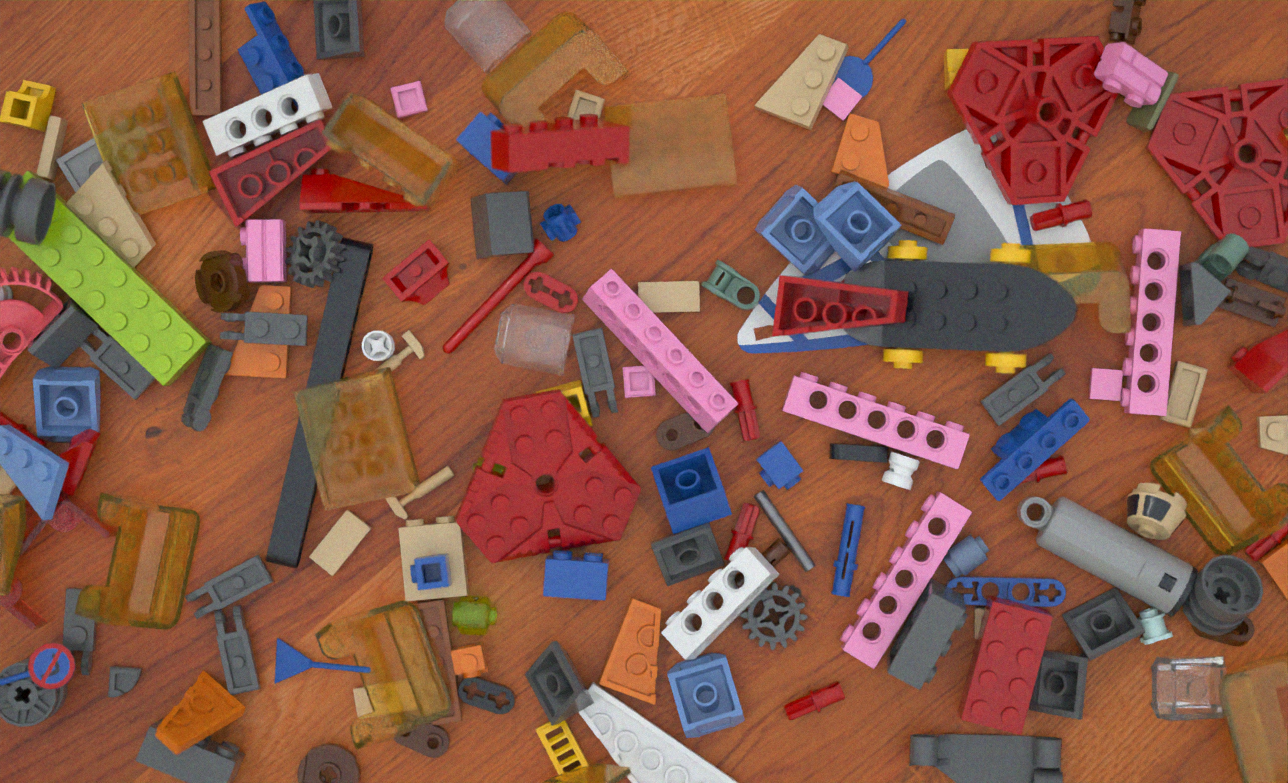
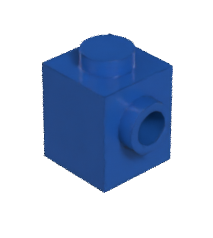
[756,441,803,490]
[410,553,452,590]

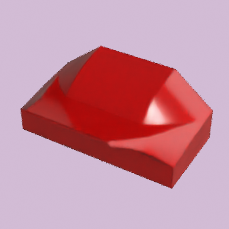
[382,239,450,305]
[60,428,101,496]

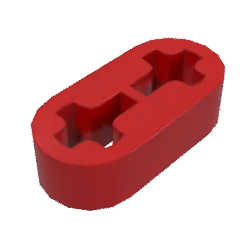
[524,272,578,314]

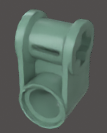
[1195,233,1249,282]
[701,259,760,311]

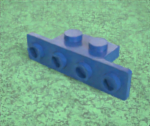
[237,2,305,110]
[980,398,1090,501]

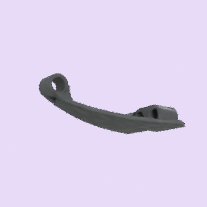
[909,734,1063,783]

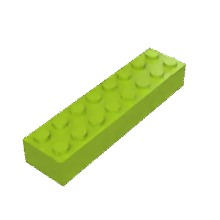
[9,171,212,386]

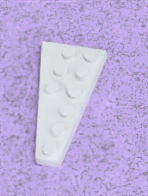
[579,682,739,783]

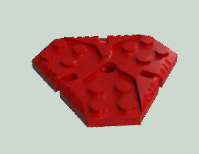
[947,36,1118,205]
[1145,78,1288,247]
[455,389,641,563]

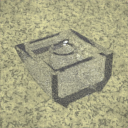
[444,0,532,75]
[494,304,576,376]
[1150,656,1226,721]

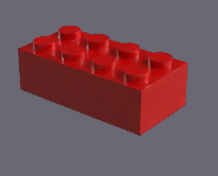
[958,595,1053,735]

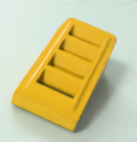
[535,720,592,783]

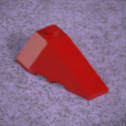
[299,169,430,214]
[1227,327,1288,393]

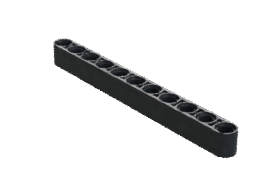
[266,237,373,569]

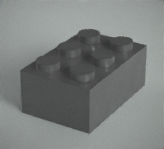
[887,578,967,690]
[135,719,245,783]

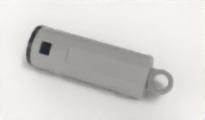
[1017,496,1198,617]

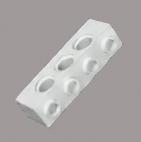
[203,73,333,158]
[661,547,779,660]

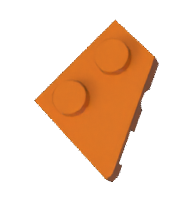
[831,113,889,188]

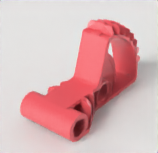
[0,267,63,378]

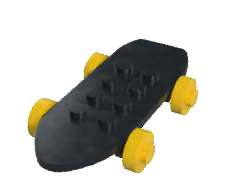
[844,240,1078,373]

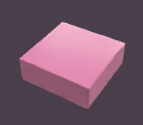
[823,78,862,121]
[390,81,428,119]
[623,366,656,398]
[1088,368,1123,401]

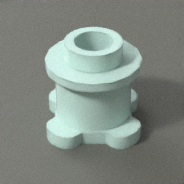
[1137,607,1173,645]

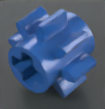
[540,204,581,242]

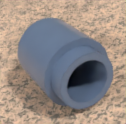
[943,534,990,578]

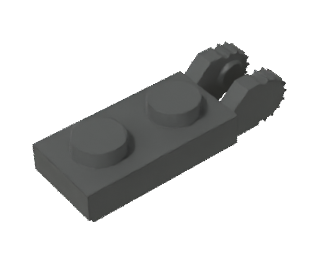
[1235,246,1288,293]
[220,312,308,346]
[79,326,155,400]
[572,328,618,418]
[181,344,233,432]
[980,353,1066,426]
[185,554,274,619]
[62,588,99,675]
[214,605,261,695]

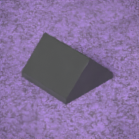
[313,0,365,60]
[470,191,534,259]
[1179,262,1231,326]
[28,297,99,369]
[651,522,724,586]
[1062,587,1145,661]
[525,641,594,726]
[1029,650,1088,720]

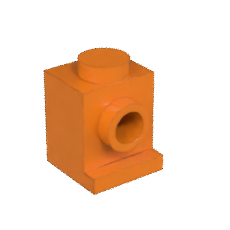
[450,641,489,679]

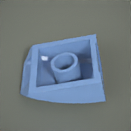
[813,181,902,272]
[755,185,835,275]
[33,366,100,443]
[667,652,745,738]

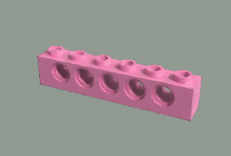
[1120,229,1181,416]
[582,269,738,434]
[781,372,970,469]
[840,491,972,669]

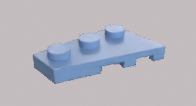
[0,425,69,520]

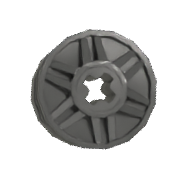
[0,170,56,245]
[1182,555,1263,635]
[0,657,68,727]

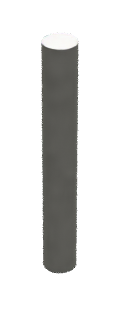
[753,490,815,572]

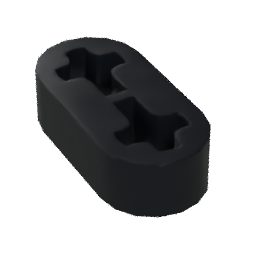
[829,443,888,463]
[458,676,515,714]

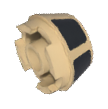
[1127,483,1187,540]

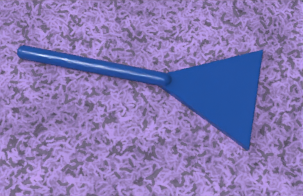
[275,638,371,684]

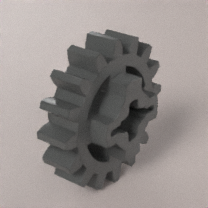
[285,220,345,288]
[740,582,807,650]

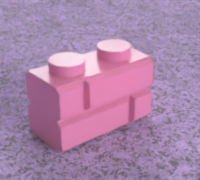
[1094,42,1168,108]
[240,219,287,283]

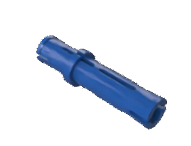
[831,503,865,597]

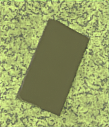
[1126,71,1179,133]

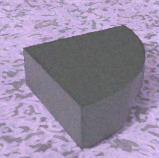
[108,666,142,697]

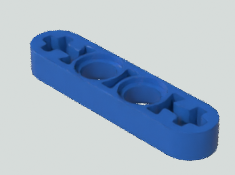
[945,576,1066,607]

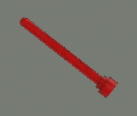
[443,238,554,354]

